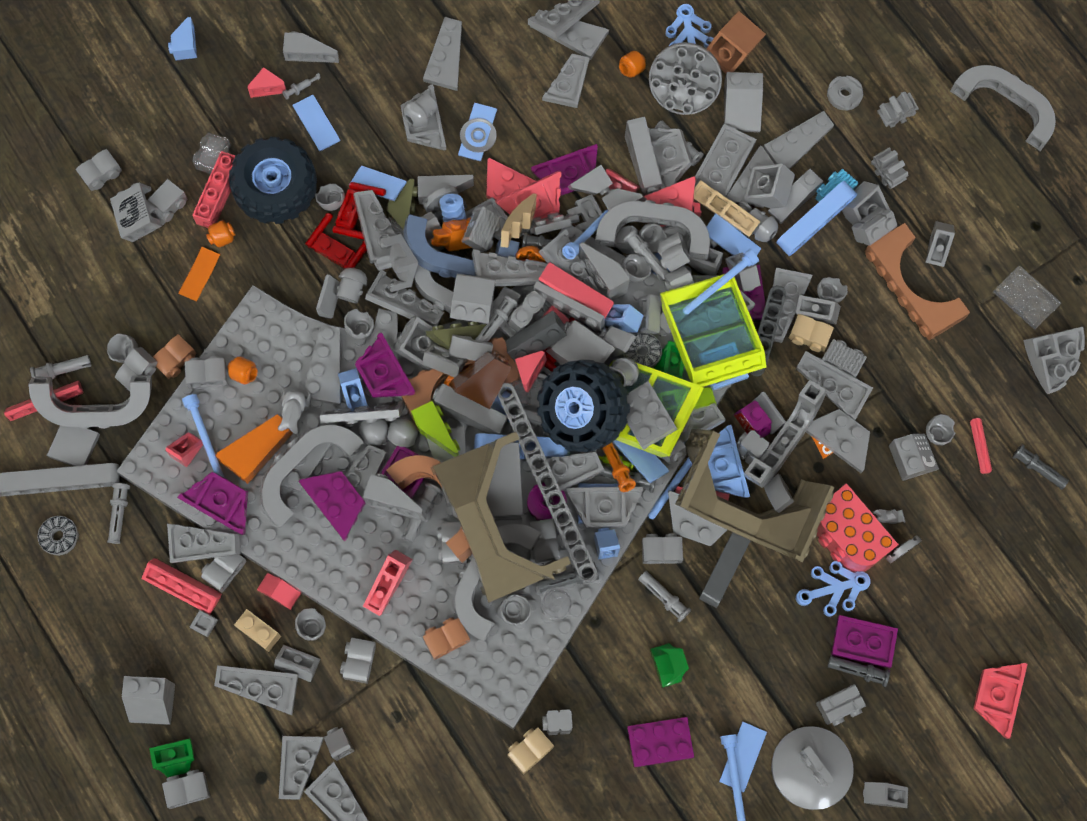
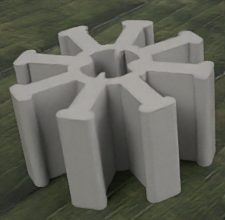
[877,92,919,128]
[871,147,908,189]

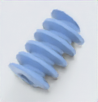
[439,194,466,222]

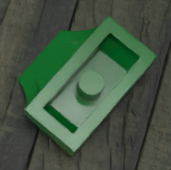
[653,341,687,379]
[650,644,689,688]
[149,739,195,778]

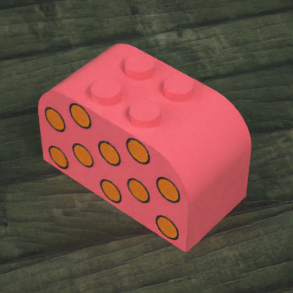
[817,483,899,573]

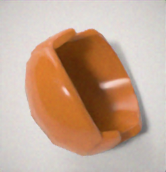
[516,246,546,263]

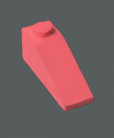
[363,550,413,616]

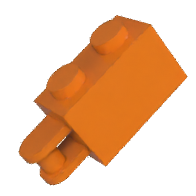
[431,217,471,251]

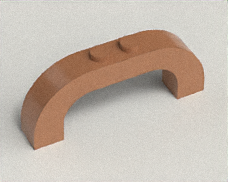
[386,455,472,563]

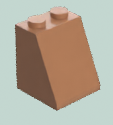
[706,11,766,74]

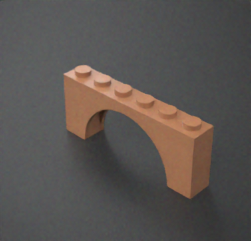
[865,223,970,340]
[401,337,522,431]

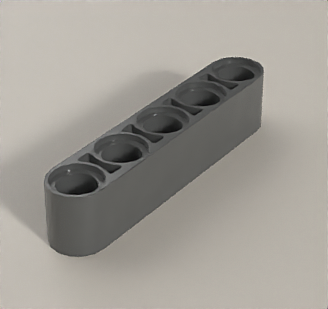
[750,285,786,376]
[699,532,751,608]

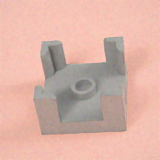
[374,234,418,292]

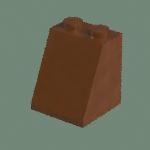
[449,351,512,409]

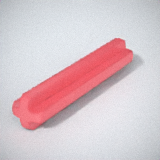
[970,418,992,474]

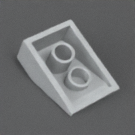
[724,72,763,132]
[578,242,630,301]
[363,473,426,521]

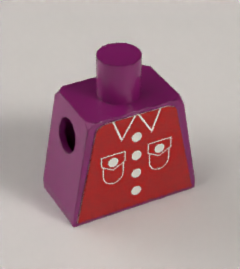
[733,400,772,438]

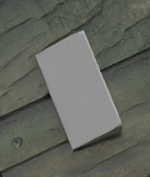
[316,274,340,319]
[637,294,661,334]
[422,344,467,378]
[752,392,786,434]
[274,645,320,682]

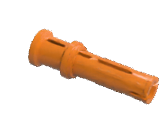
[602,442,636,492]

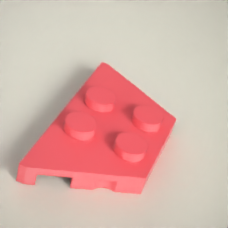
[486,158,536,201]
[495,171,561,219]
[644,176,696,227]
[973,663,1027,739]

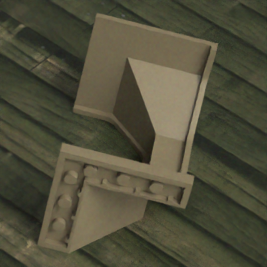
[675,429,834,563]
[430,432,571,603]

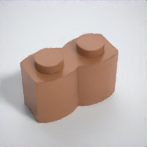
[153,334,196,379]
[423,617,470,660]

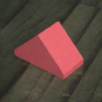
[248,68,286,98]
[515,351,547,392]
[165,432,203,467]
[257,573,301,610]

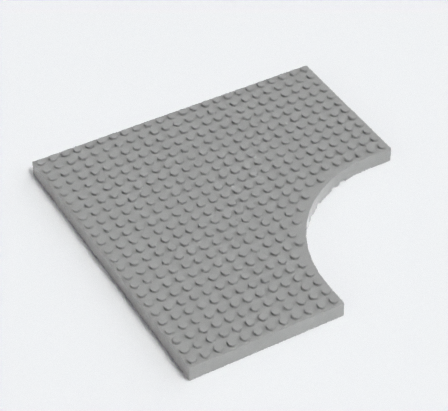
[116,226,753,730]

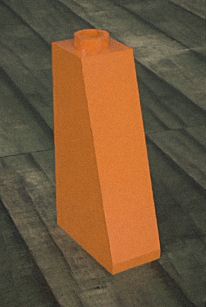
[215,414,293,484]

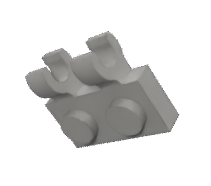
[566,194,602,235]

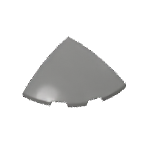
[1023,327,1085,394]

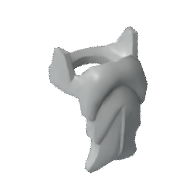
[278,388,312,434]

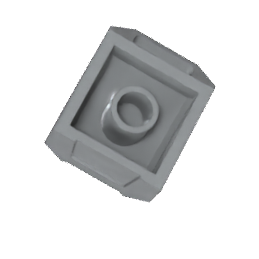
[393,317,437,370]

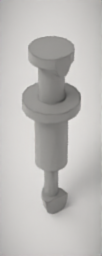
[282,73,321,99]

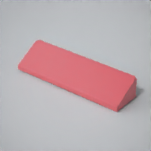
[539,262,614,318]
[4,381,84,421]
[141,558,222,615]

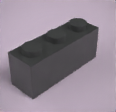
[505,310,567,363]

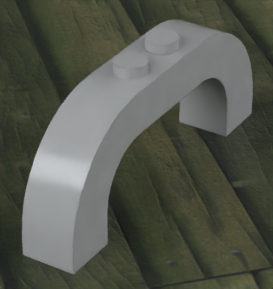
[950,65,1056,151]
[596,200,710,260]
[414,248,521,325]
[29,375,152,429]
[744,379,826,488]
[260,425,363,528]
[455,524,542,641]

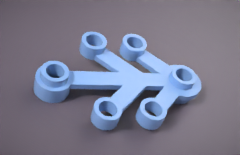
[665,4,714,48]
[796,561,870,617]

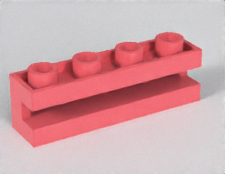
[192,151,235,228]

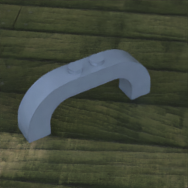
[403,214,520,278]

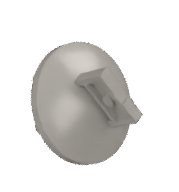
[649,42,722,115]
[771,726,854,810]

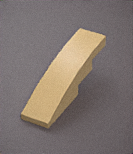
[694,180,760,237]
[501,193,537,248]

